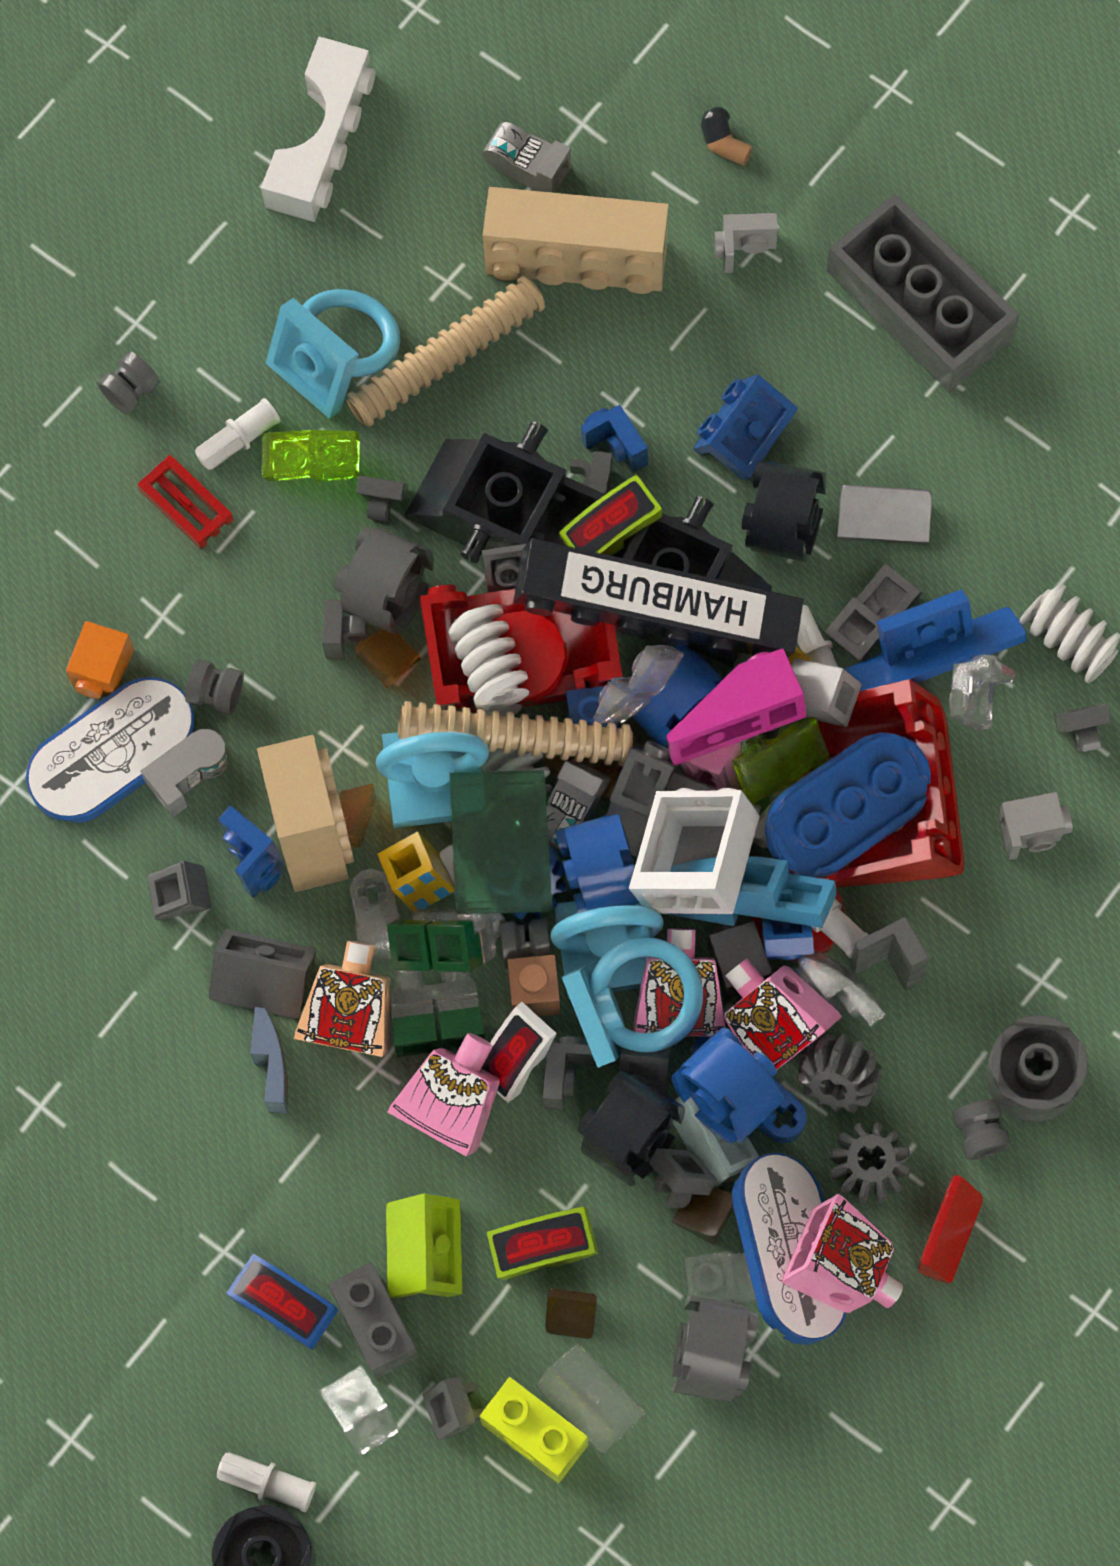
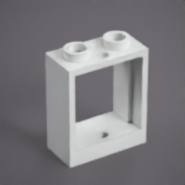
[629,788,759,914]

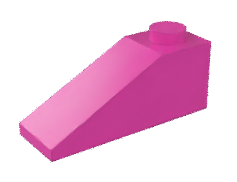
[666,648,806,766]

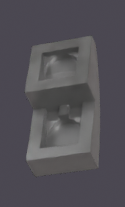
[825,563,922,661]

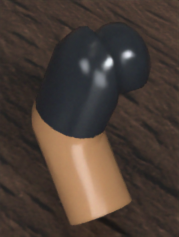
[701,107,753,166]

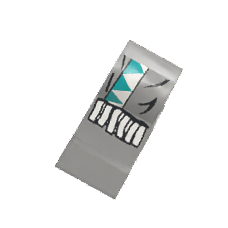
[482,122,571,193]
[140,729,229,818]
[534,759,612,850]

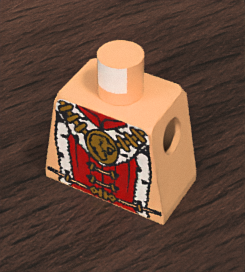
[294,941,391,1057]

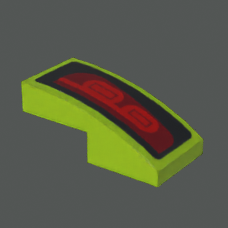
[559,474,662,556]
[486,1207,599,1280]

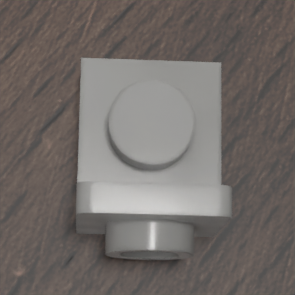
[714,213,778,273]

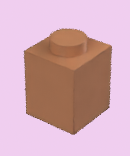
[507,955,560,1017]

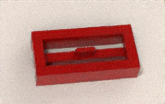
[137,455,234,550]

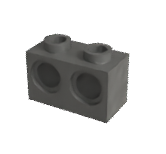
[328,1262,419,1380]

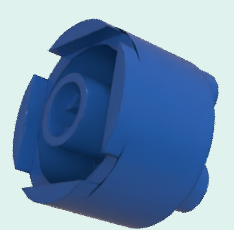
[629,645,724,749]
[555,813,639,913]
[671,1027,785,1144]

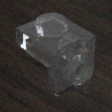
[949,655,1016,731]
[320,1365,400,1455]

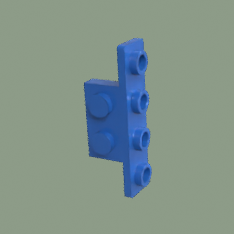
[844,589,1027,691]

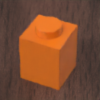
[66,621,134,699]

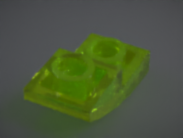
[261,430,360,482]
[732,717,831,803]

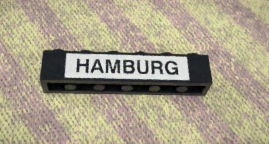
[513,538,804,658]

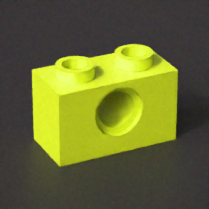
[479,1377,589,1484]

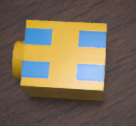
[377,831,455,913]

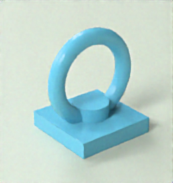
[265,289,400,419]
[376,732,489,829]
[550,901,664,999]
[562,937,703,1067]

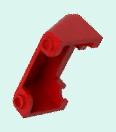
[420,584,623,713]
[804,679,965,888]

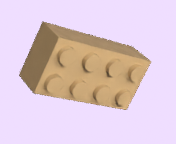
[482,187,668,294]
[257,735,354,892]

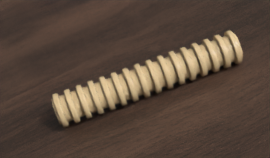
[346,276,545,427]
[398,701,633,766]

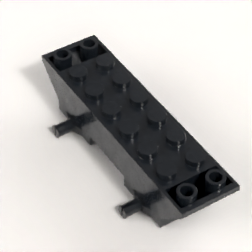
[405,421,772,667]

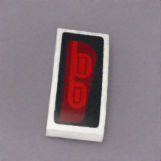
[482,1002,557,1103]

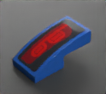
[226,1254,339,1350]

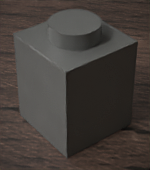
[708,920,772,999]

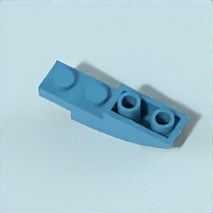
[660,857,837,928]

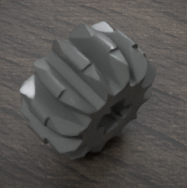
[798,1033,882,1113]
[829,1122,911,1204]

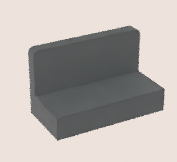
[850,917,929,991]
[209,929,317,1019]

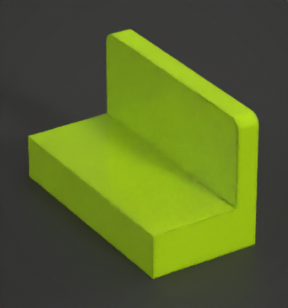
[386,1193,462,1299]

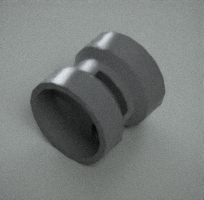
[96,351,160,415]
[185,659,244,715]
[500,917,551,969]
[952,1098,1012,1160]

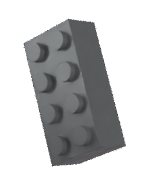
[827,193,1019,393]

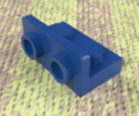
[693,374,798,480]
[218,805,284,898]

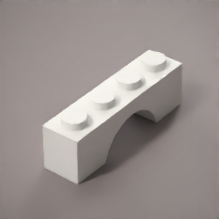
[261,37,376,222]

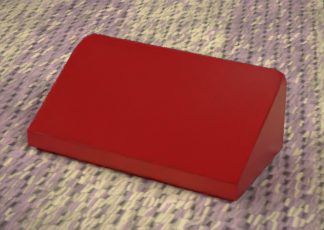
[917,1174,983,1284]

